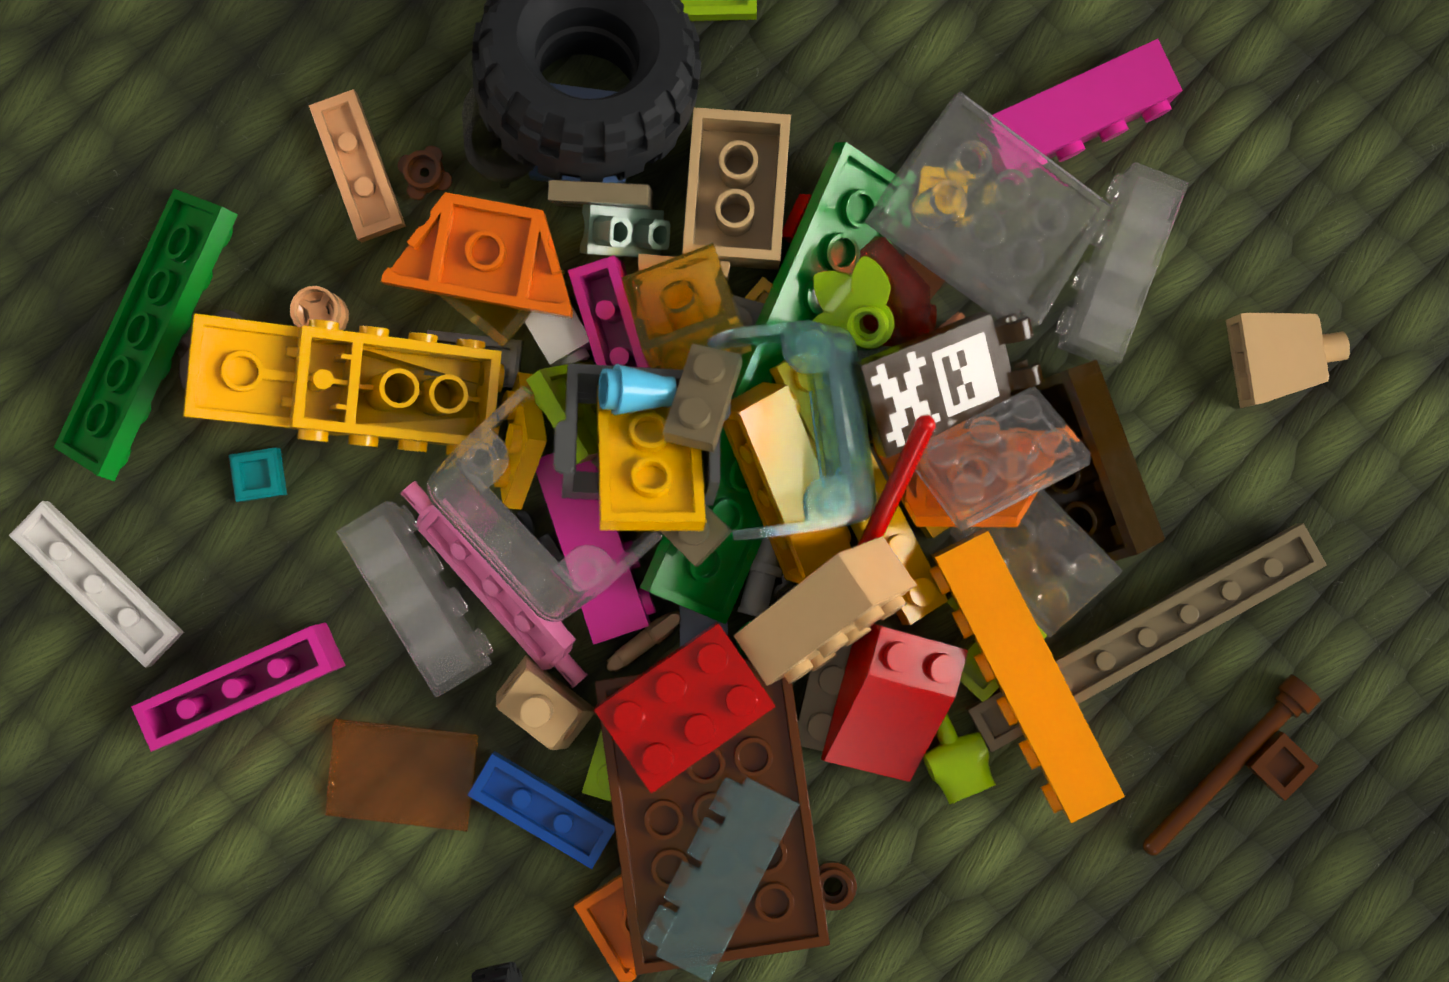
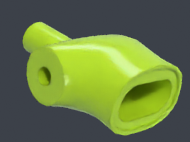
[923,713,996,805]

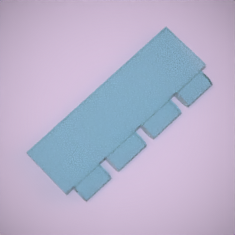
[643,777,799,982]

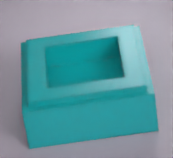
[229,448,287,502]

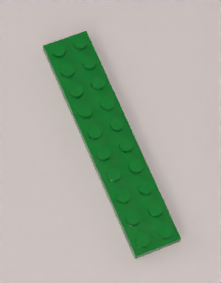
[640,142,916,625]

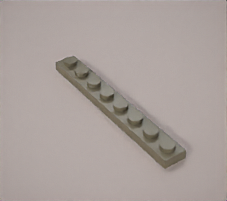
[965,523,1327,753]

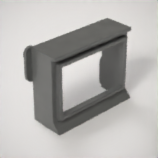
[553,363,731,505]

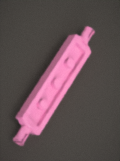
[400,481,588,688]

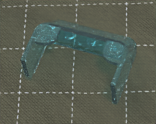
[707,321,877,540]

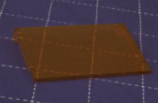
[325,719,478,831]

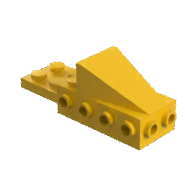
[183,314,505,457]

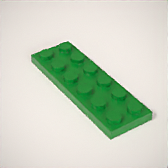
[54,189,238,482]

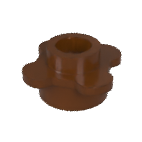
[398,146,452,200]

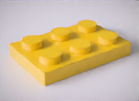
[596,385,706,531]

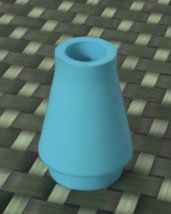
[598,364,677,415]

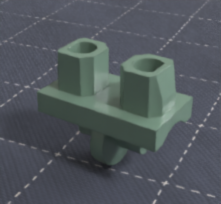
[580,204,671,257]

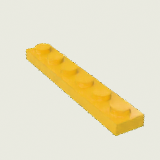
[769,345,948,625]

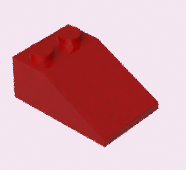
[821,623,968,782]

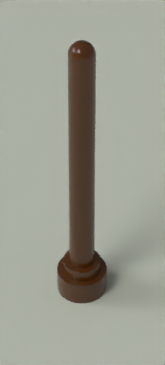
[1143,674,1321,856]

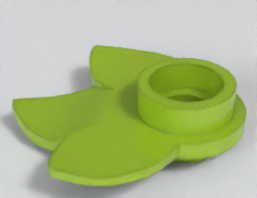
[807,256,895,349]

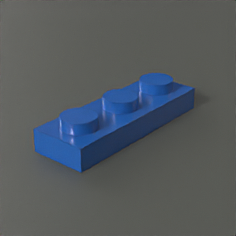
[468,751,615,869]

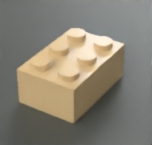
[682,107,791,270]
[734,536,917,686]

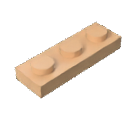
[309,89,406,243]

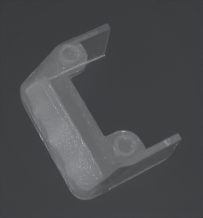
[427,386,662,622]

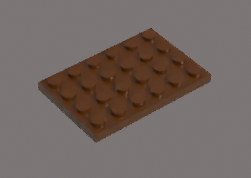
[595,658,830,975]

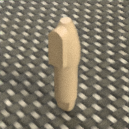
[607,610,680,672]

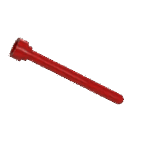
[857,414,936,546]

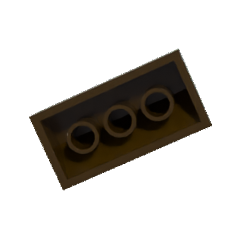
[995,360,1165,577]

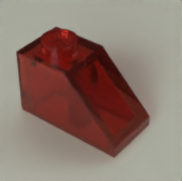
[860,236,937,347]

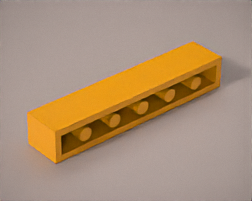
[929,529,1125,823]

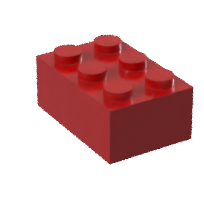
[594,622,776,794]

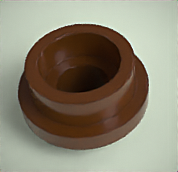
[819,861,857,911]

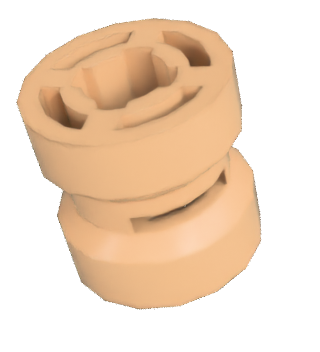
[290,286,349,331]

